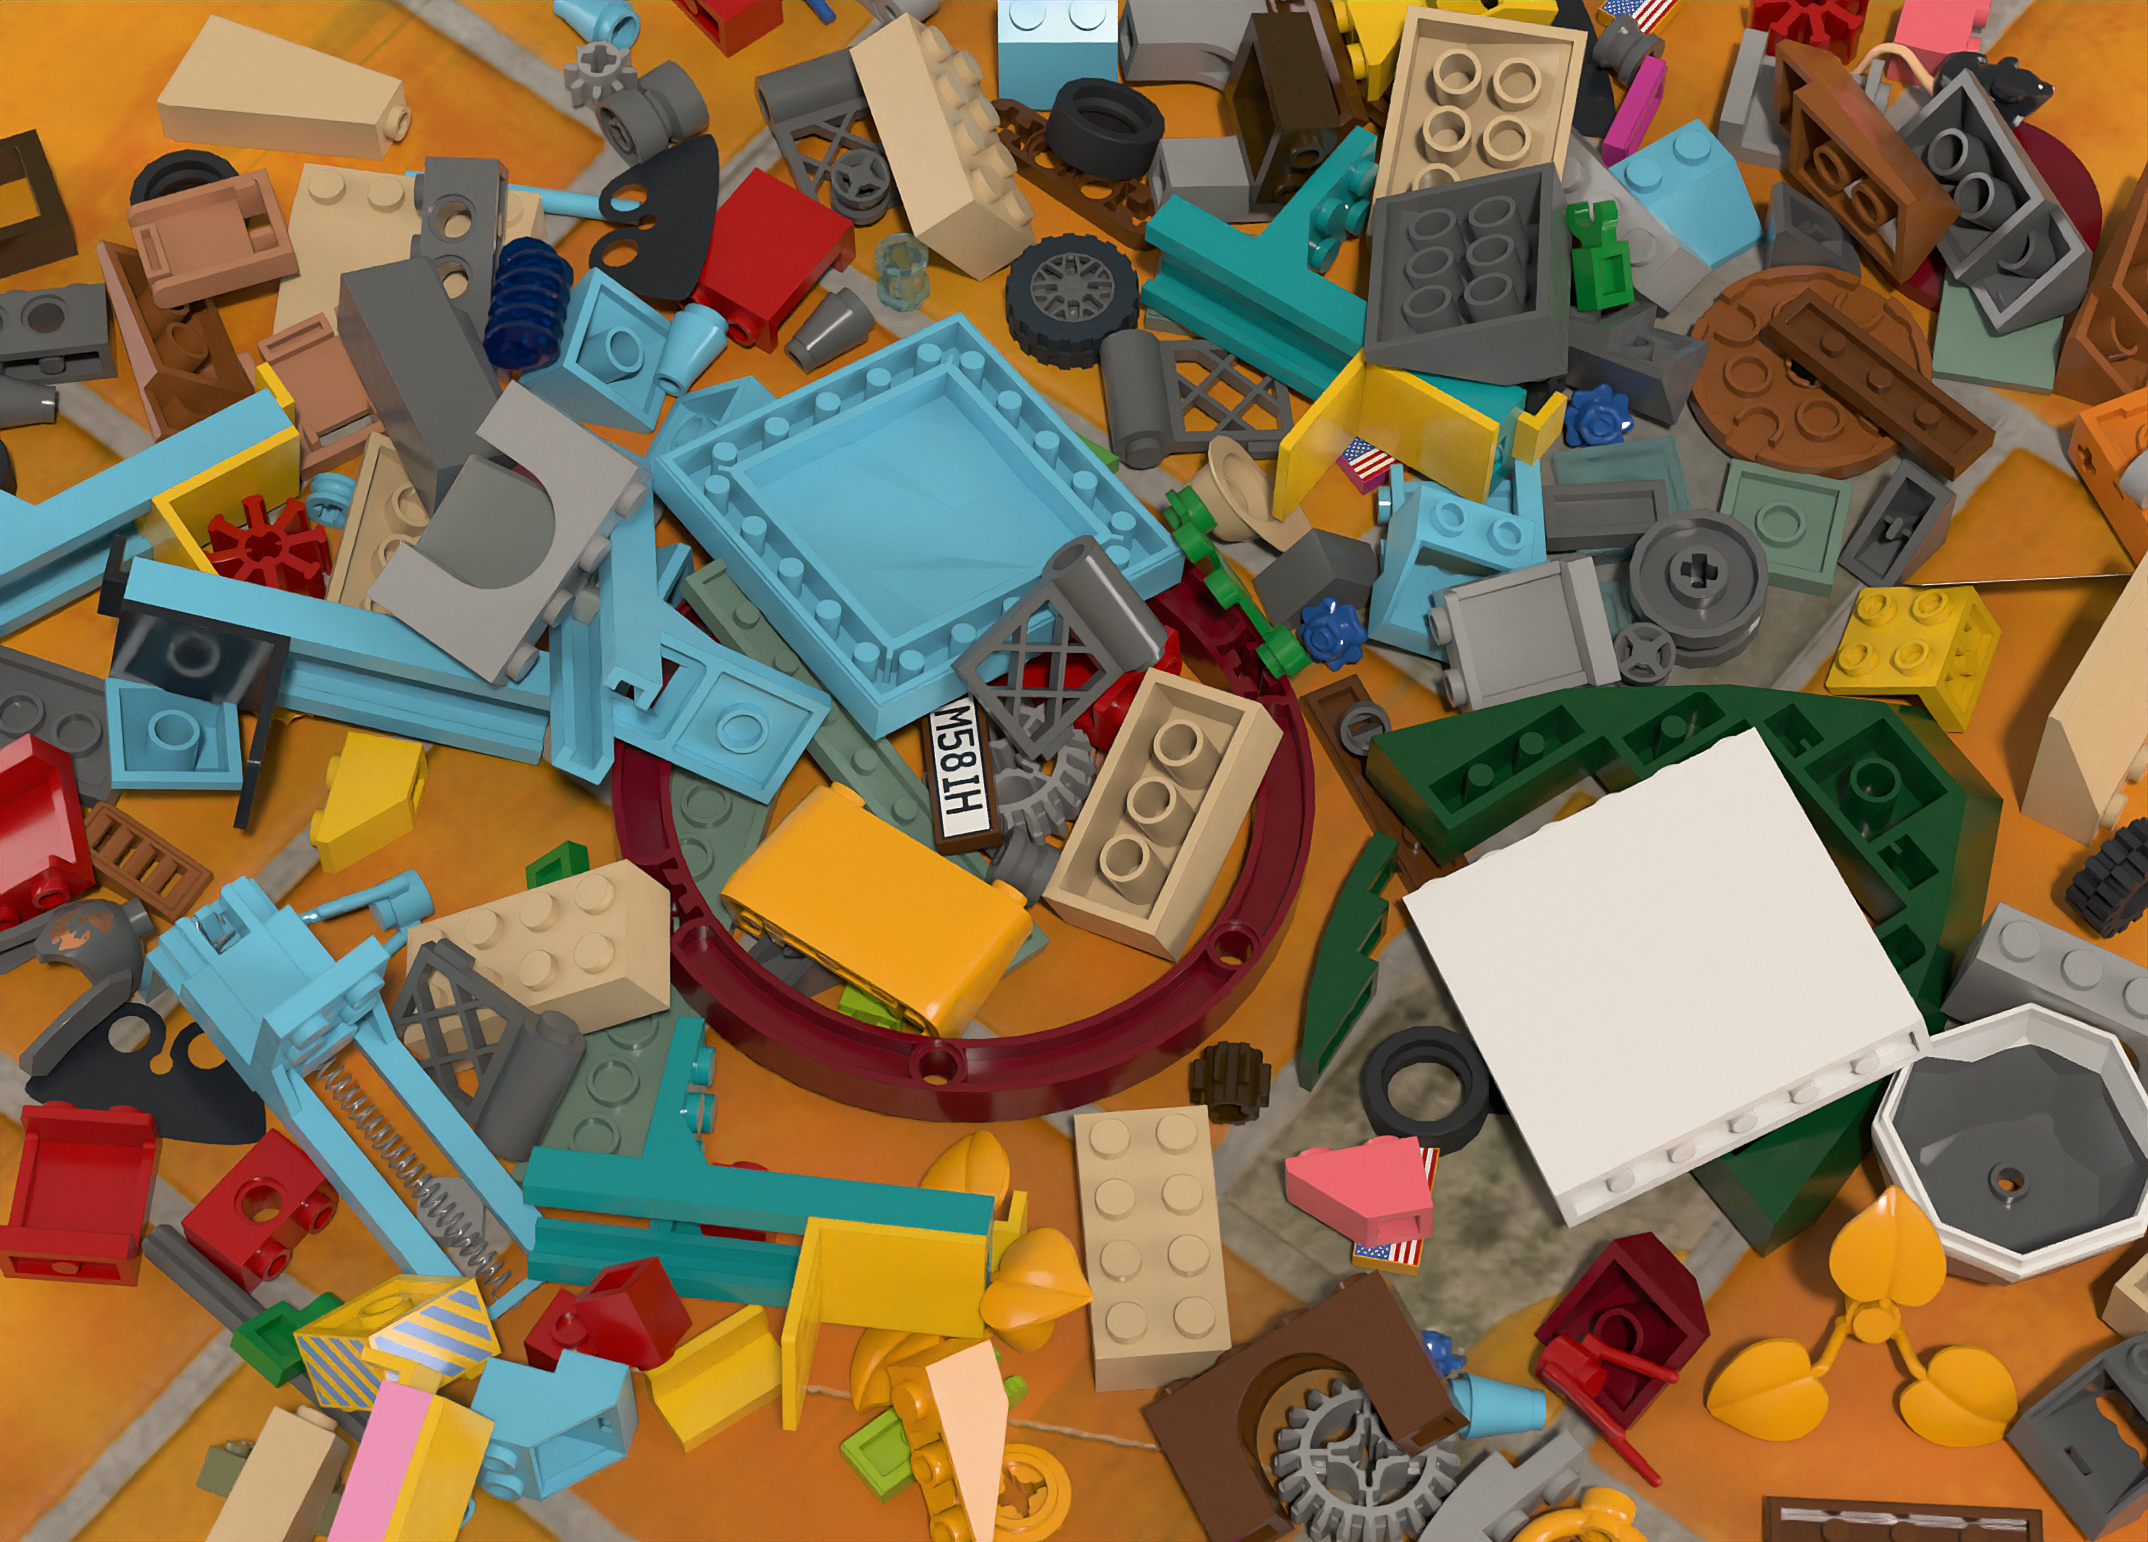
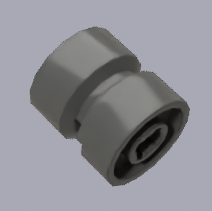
[596,60,709,167]

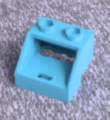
[1367,485,1535,663]
[470,1349,639,1501]

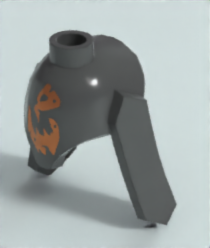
[0,897,155,1076]

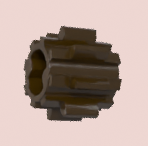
[1192,1041,1271,1126]

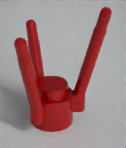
[1535,1333,1679,1488]

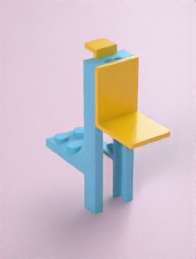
[0,362,300,638]

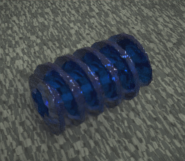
[482,236,574,370]

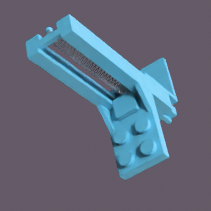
[139,875,548,1326]

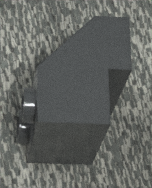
[2007,1331,2148,1542]

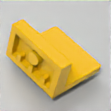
[1826,585,2002,732]

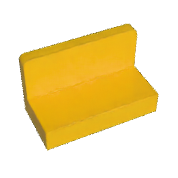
[644,1304,782,1454]

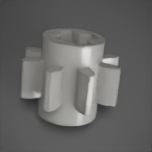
[563,39,638,115]

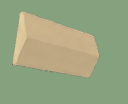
[324,431,430,617]

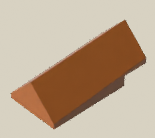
[1772,39,1962,284]
[2052,161,2148,406]
[96,240,253,444]

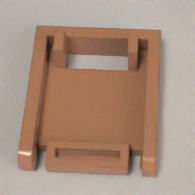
[127,168,299,309]
[235,306,389,483]

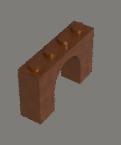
[1144,1269,1471,1542]

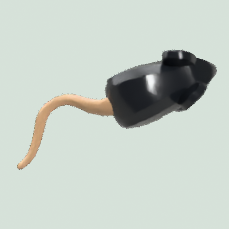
[1850,43,2055,130]

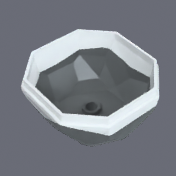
[1871,1002,2148,1287]

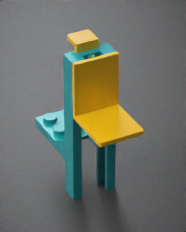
[1140,125,1568,522]
[522,1015,1028,1432]

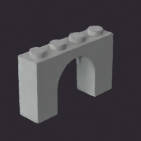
[1118,0,1285,222]
[366,379,652,686]
[1939,902,2148,1096]

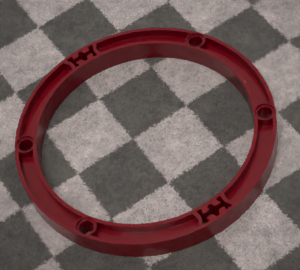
[611,558,1315,1123]

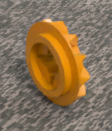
[993,1443,1072,1542]

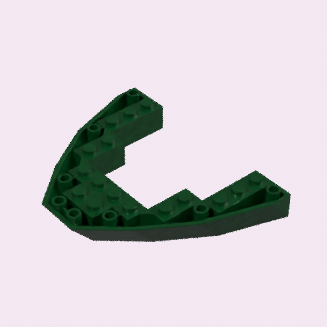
[1365,684,2004,1258]

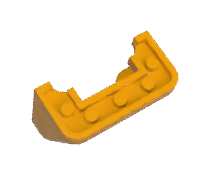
[719,781,1035,1038]

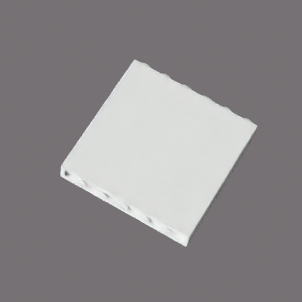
[1402,727,1934,1229]

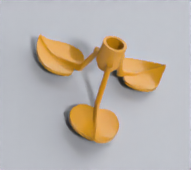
[850,1130,1094,1416]
[1707,1185,2021,1448]

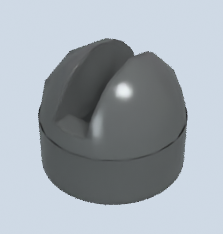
[1340,701,1392,756]

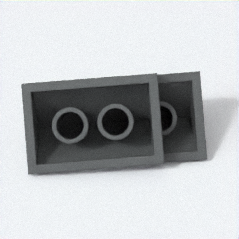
[1898,68,2093,333]
[337,256,519,520]
[1556,282,1710,425]

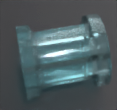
[875,233,930,312]

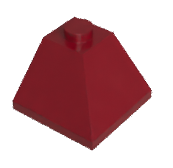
[1535,1231,1711,1431]

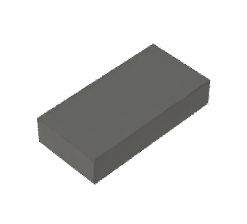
[1541,479,1670,552]

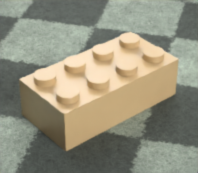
[850,12,1038,282]
[1042,667,1283,963]
[404,859,670,1074]
[1074,1105,1232,1393]

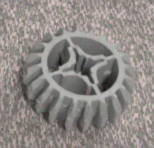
[923,696,1097,858]
[1274,1377,1460,1542]

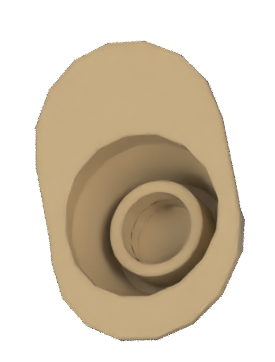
[1181,435,1312,552]

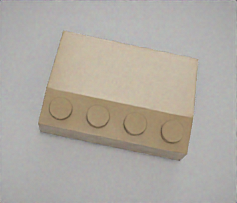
[1366,5,1588,256]
[272,163,548,383]
[2020,551,2148,847]

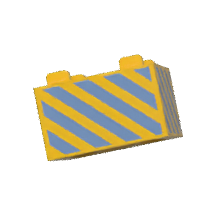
[293,1274,502,1412]

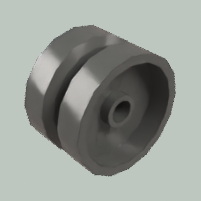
[1627,508,1769,669]

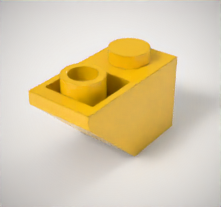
[1329,0,1422,102]
[309,731,429,874]

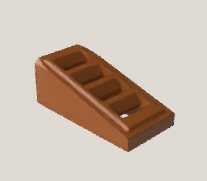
[83,800,213,926]

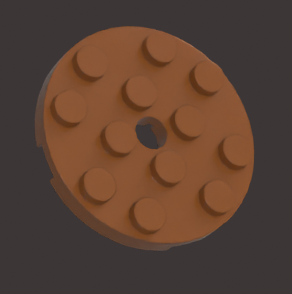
[1688,265,1933,479]

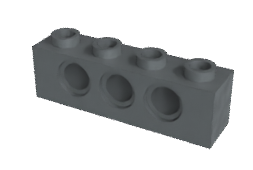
[410,156,509,377]
[0,283,118,386]

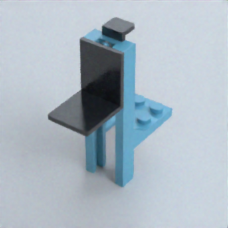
[97,534,551,831]

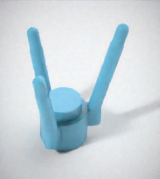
[298,868,434,958]

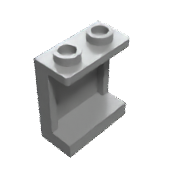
[1717,28,1892,173]
[1428,552,1621,714]

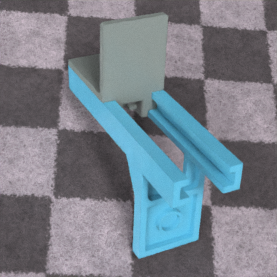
[416,438,832,805]

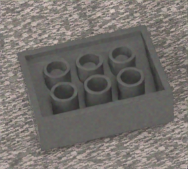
[1364,162,1572,386]

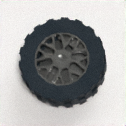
[1006,233,1139,370]

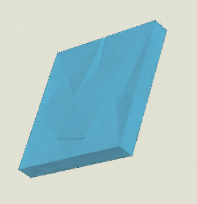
[652,311,1186,741]

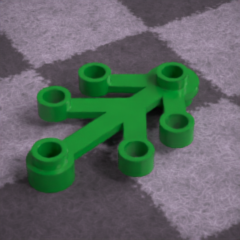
[1162,485,1312,680]

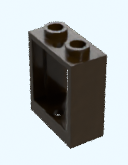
[1224,12,1341,206]
[0,129,78,279]

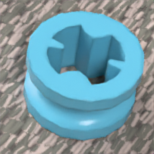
[305,472,355,529]

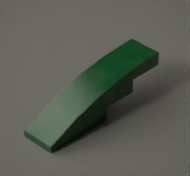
[1299,830,1399,1092]

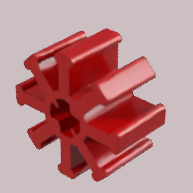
[1746,0,1869,65]
[203,494,333,600]

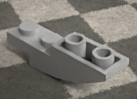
[1418,1429,1585,1542]

